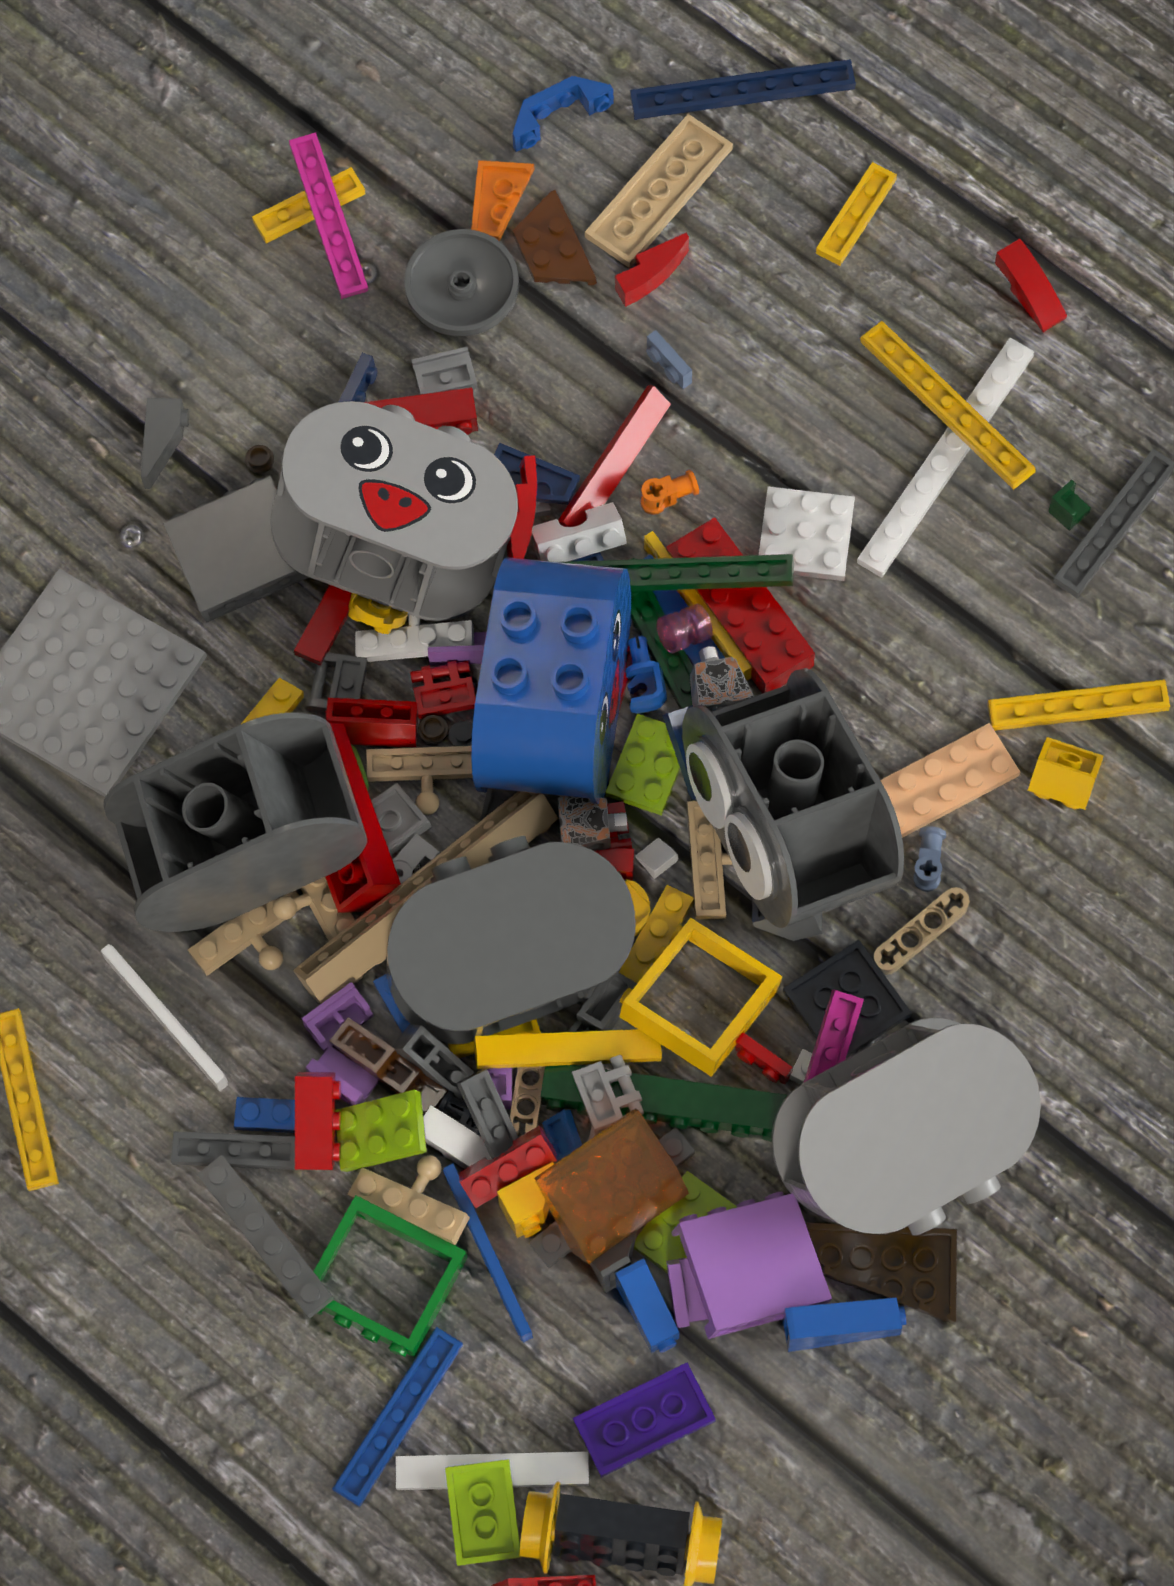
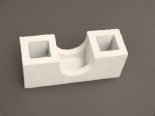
[531,502,627,562]

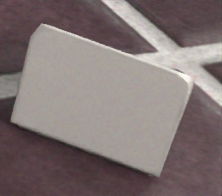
[635,838,678,879]

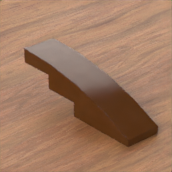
[329,1017,448,1114]

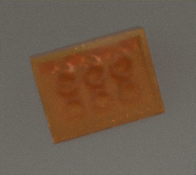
[534,1108,689,1264]

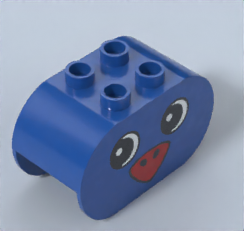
[471,558,631,804]

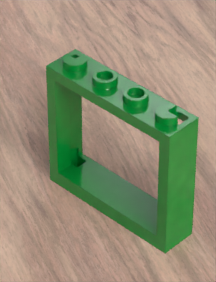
[313,1195,468,1358]

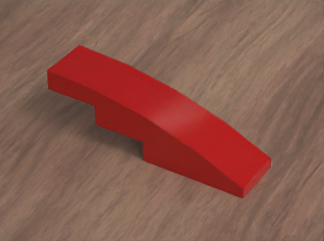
[506,455,537,559]

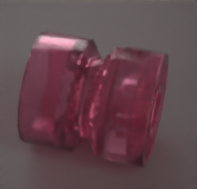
[657,604,712,653]

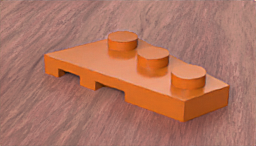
[471,160,535,241]

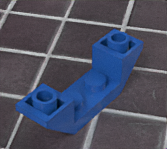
[512,76,614,152]

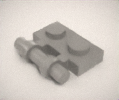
[572,1055,644,1132]

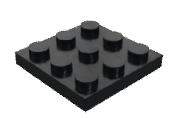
[783,940,912,1058]

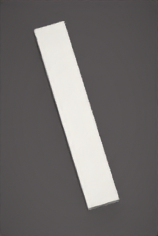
[101,944,228,1091]
[396,1452,589,1490]

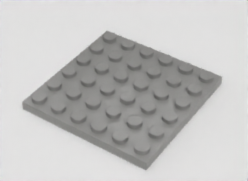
[0,569,207,797]

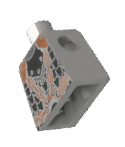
[690,647,754,712]
[557,795,628,851]

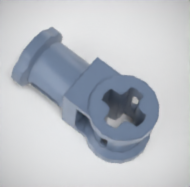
[913,826,946,892]

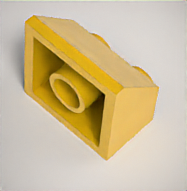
[1027,737,1104,810]
[497,1162,557,1238]

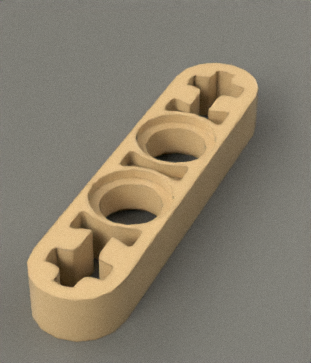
[873,887,970,975]
[510,1033,545,1135]

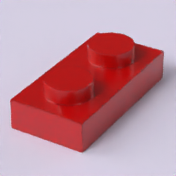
[735,1032,793,1085]

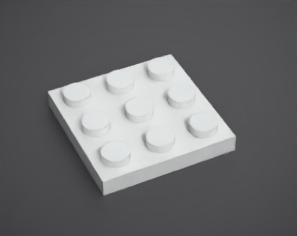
[759,487,855,581]

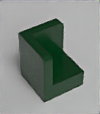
[1048,480,1091,531]

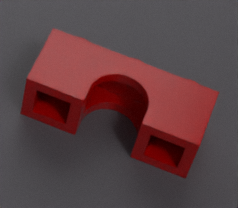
[459,1125,557,1208]

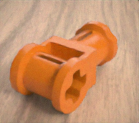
[641,470,699,515]

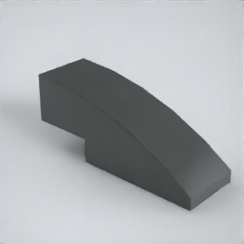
[568,972,637,1066]

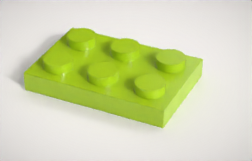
[606,714,680,816]
[335,1090,426,1172]
[634,1171,737,1274]
[445,1459,521,1566]

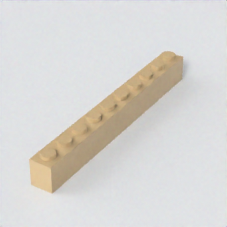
[293,791,559,1004]

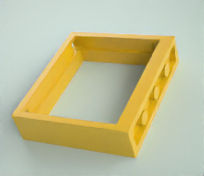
[619,918,783,1077]

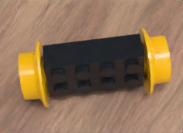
[520,1481,723,1586]

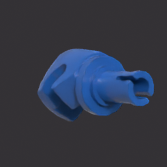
[625,636,667,714]

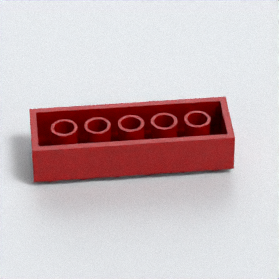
[666,517,815,694]
[325,723,401,913]

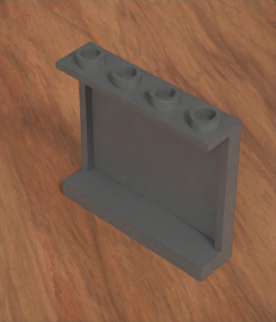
[163,476,309,623]

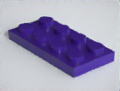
[573,1362,716,1478]

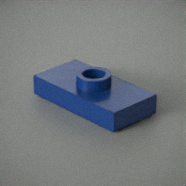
[542,1110,589,1180]

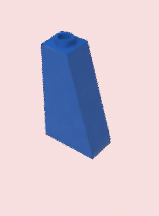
[783,1297,907,1352]

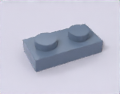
[646,330,692,389]

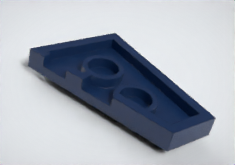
[494,443,580,505]

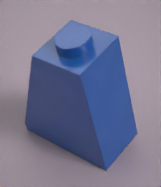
[615,1258,679,1353]

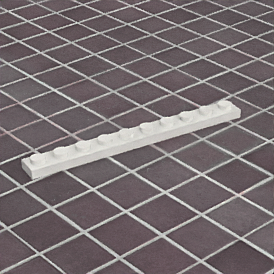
[857,338,1035,578]

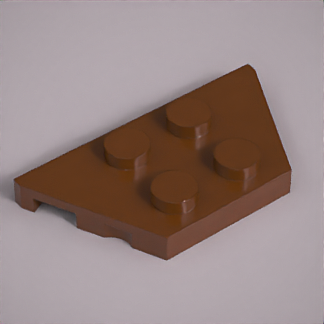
[513,190,597,285]

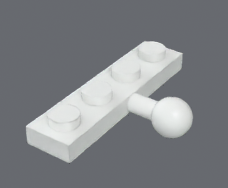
[355,614,474,662]

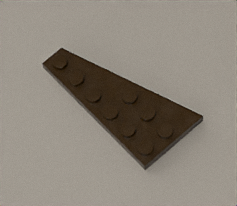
[805,1223,957,1325]

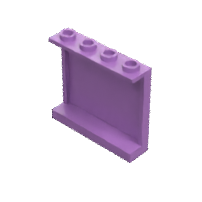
[671,1192,832,1339]

